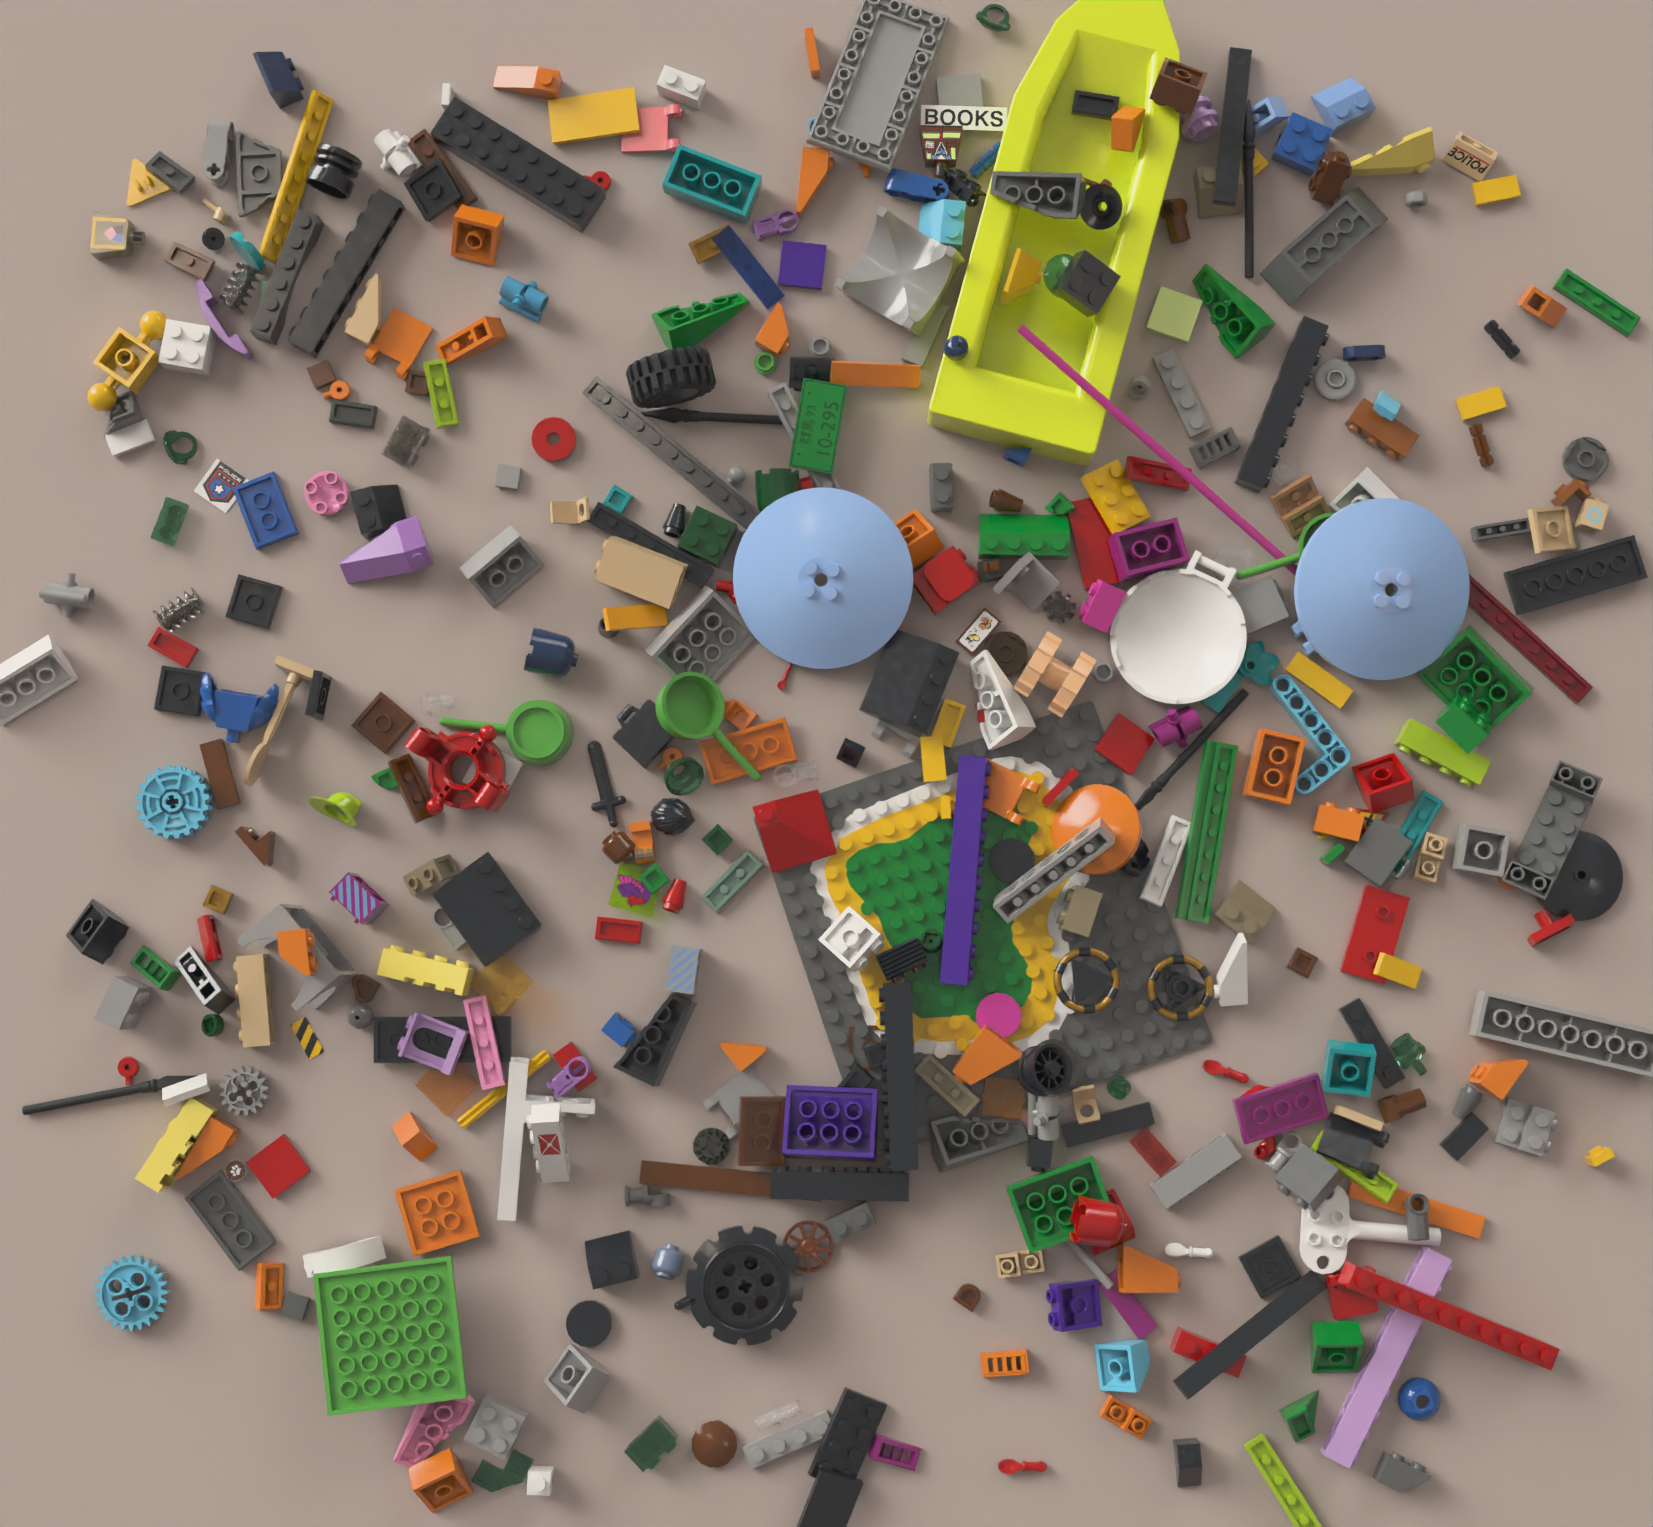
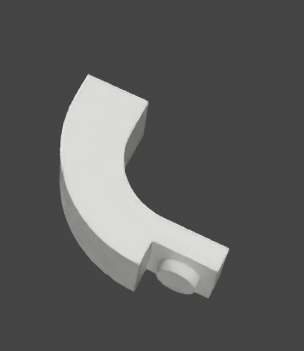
[302,1236,386,1278]

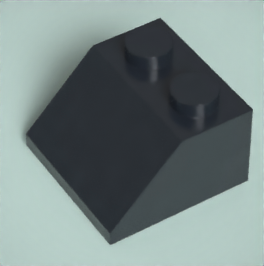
[350,484,407,539]
[66,899,129,965]
[585,1230,640,1290]

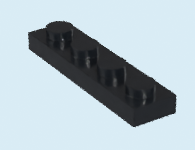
[1338,998,1406,1089]

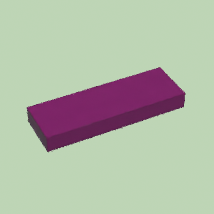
[1098,1269,1158,1340]

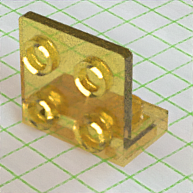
[470,955,534,1016]

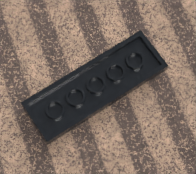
[1503,535,1648,616]
[374,1016,512,1063]

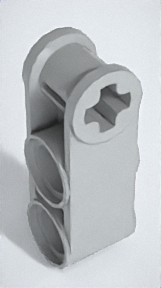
[204,120,234,187]

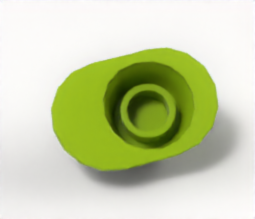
[309,792,361,827]

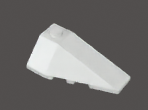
[970,650,1036,750]

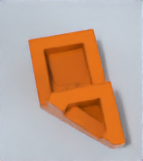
[724,699,759,730]

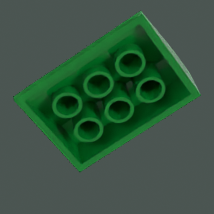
[1417,624,1534,730]
[1005,1155,1109,1254]

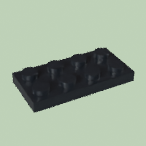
[808,1387,887,1478]

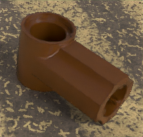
[1159,198,1191,244]
[1377,1088,1427,1123]

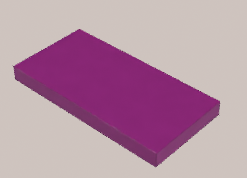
[1232,1073,1329,1144]

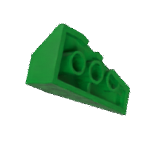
[1192,264,1276,359]
[651,293,750,350]

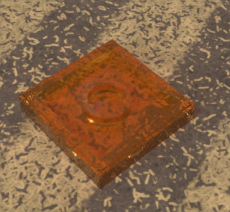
[415,1062,480,1116]

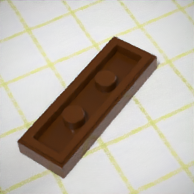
[199,738,241,810]
[388,753,436,824]

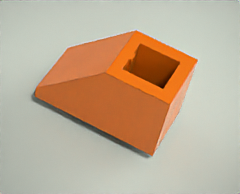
[1516,285,1567,328]
[277,928,318,976]

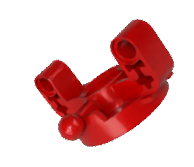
[404,724,511,815]

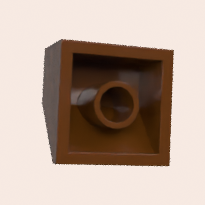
[1149,57,1208,115]

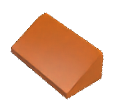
[255,1262,284,1311]

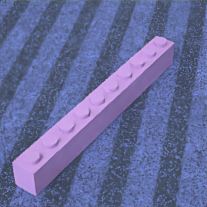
[1320,1245,1452,1468]

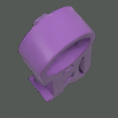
[752,209,798,242]
[546,1056,591,1098]

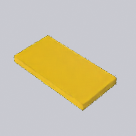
[547,87,640,145]

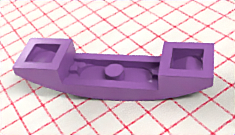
[197,279,254,360]

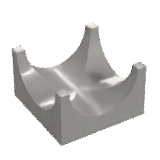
[834,205,965,337]
[237,904,358,1012]

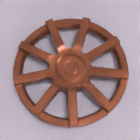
[783,1220,834,1273]

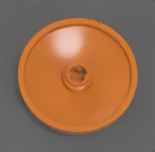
[1051,784,1142,876]

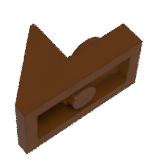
[235,826,275,867]

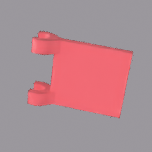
[621,104,682,153]

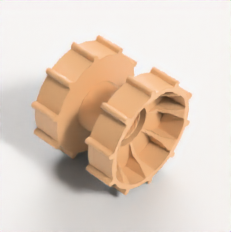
[1013,631,1096,718]

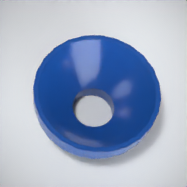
[1398,1377,1441,1421]

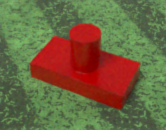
[1527,909,1576,947]

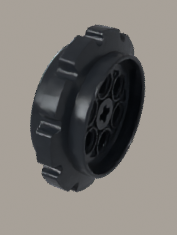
[686,1225,804,1345]

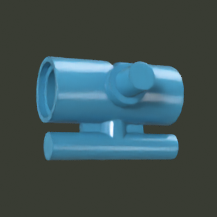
[499,276,549,323]

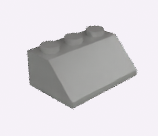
[459,525,544,608]

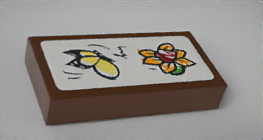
[955,607,1002,656]

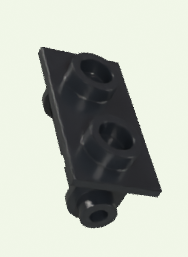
[944,169,987,207]

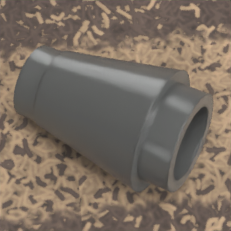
[1452,1084,1483,1120]

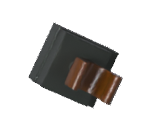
[977,558,1003,583]

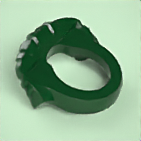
[976,4,1011,32]
[163,430,198,465]

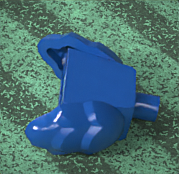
[200,672,279,743]

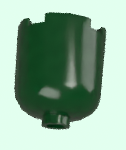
[755,468,799,512]

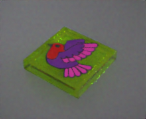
[608,862,660,917]

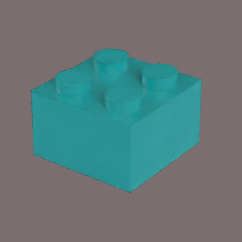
[1321,1039,1377,1097]

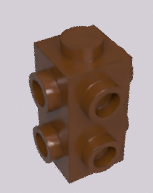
[1308,150,1352,205]

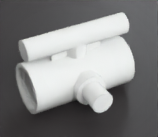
[374,129,423,178]

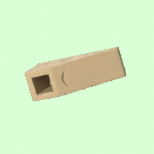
[344,273,382,347]

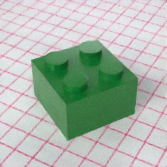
[1435,693,1492,754]

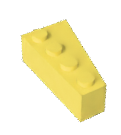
[377,945,475,996]

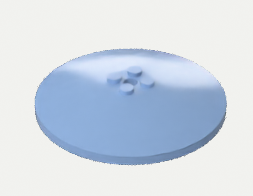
[733,487,914,669]
[1294,498,1470,680]

